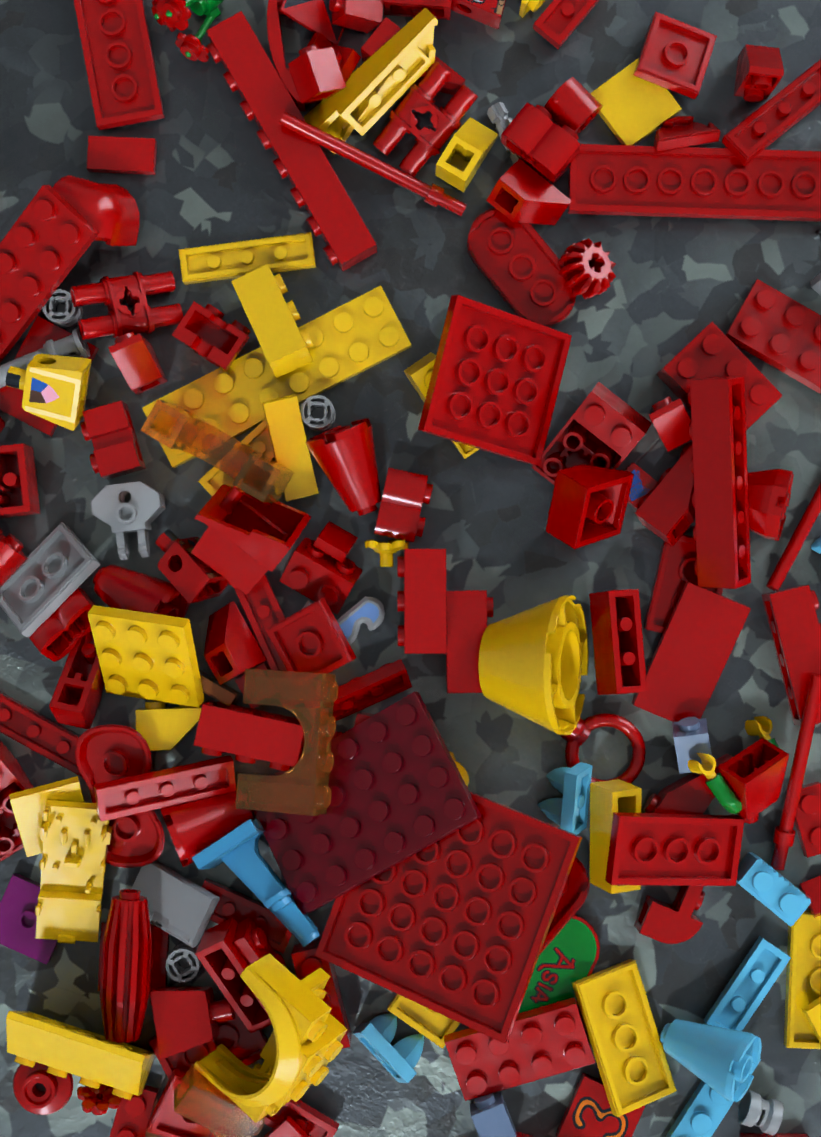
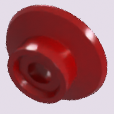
[13,1062,73,1115]

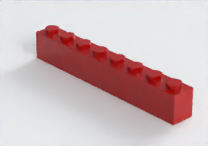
[206,11,377,272]

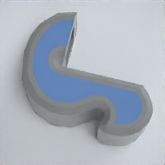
[302,596,385,645]

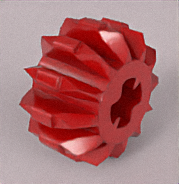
[558,238,616,299]

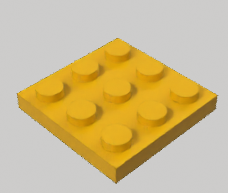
[87,605,205,708]

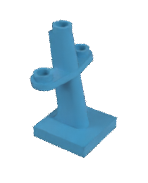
[192,819,321,947]

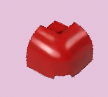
[53,175,140,246]

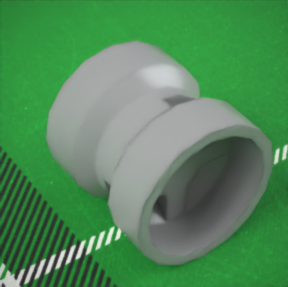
[42,289,83,329]
[300,395,336,432]
[165,942,202,983]
[738,1090,784,1136]

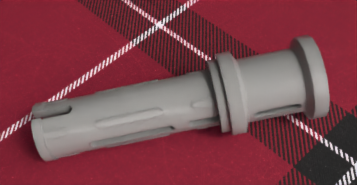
[0,328,91,388]

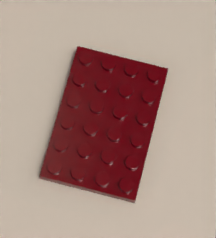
[244,691,482,915]

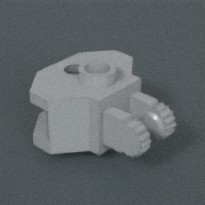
[91,481,166,560]

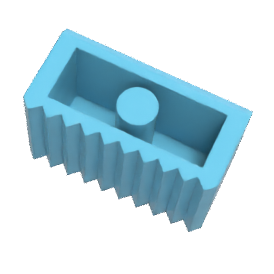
[737,852,811,927]

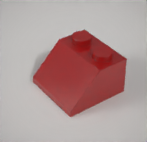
[546,464,634,549]

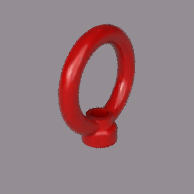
[560,713,646,784]

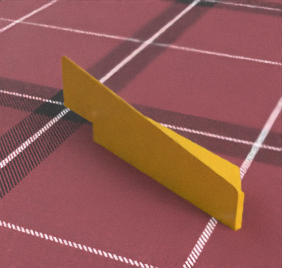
[304,8,438,155]

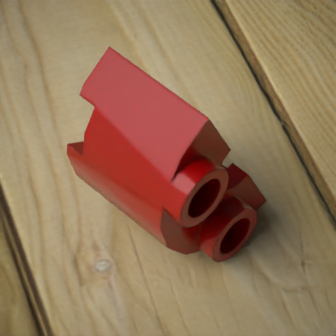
[172,301,251,371]

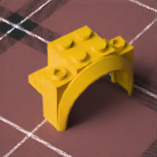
[194,953,347,1123]

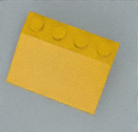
[6,1011,156,1100]

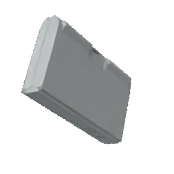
[131,861,220,948]

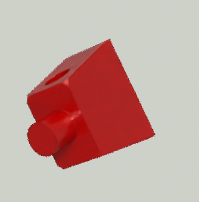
[150,986,235,1059]

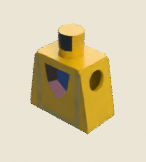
[6,354,92,431]

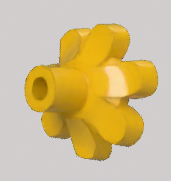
[364,539,409,567]

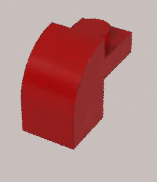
[634,886,705,944]

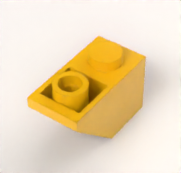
[435,117,499,193]
[135,701,202,751]

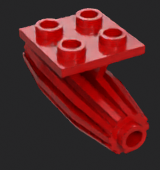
[98,889,169,1043]

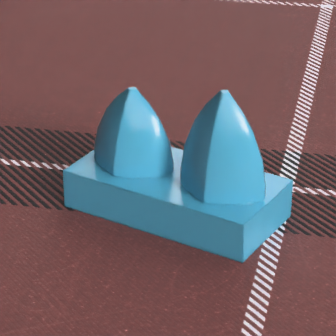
[538,762,592,835]
[352,1014,424,1083]

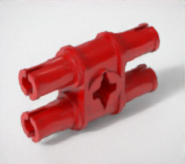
[373,61,478,177]
[70,271,183,340]

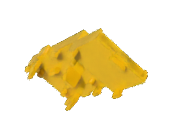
[35,800,112,944]

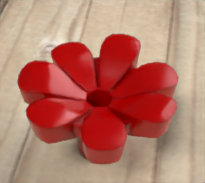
[77,1084,121,1115]

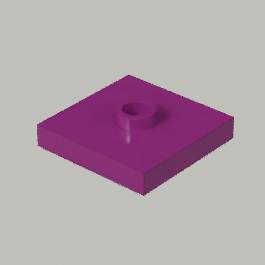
[0,873,58,965]

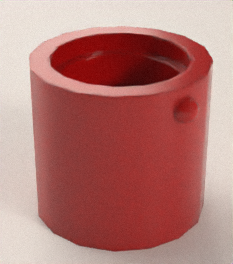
[544,77,603,135]

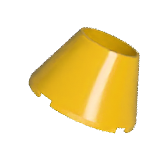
[478,595,589,735]

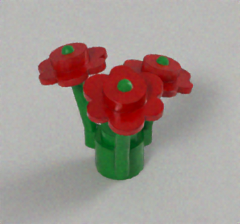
[151,0,223,62]

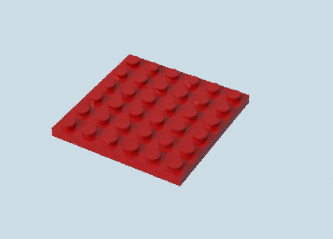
[315,791,582,1044]

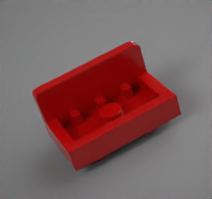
[279,537,363,615]

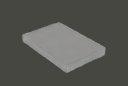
[0,522,101,638]

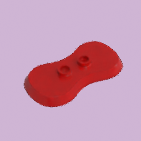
[75,724,165,868]

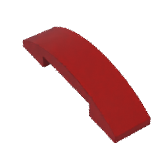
[267,0,306,112]

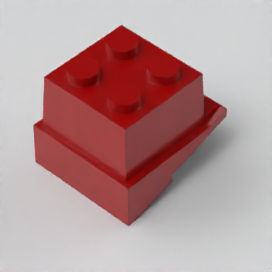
[191,483,311,595]

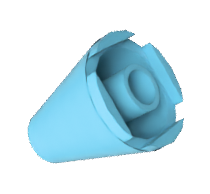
[660,1019,762,1102]

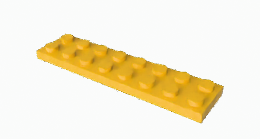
[142,285,412,468]

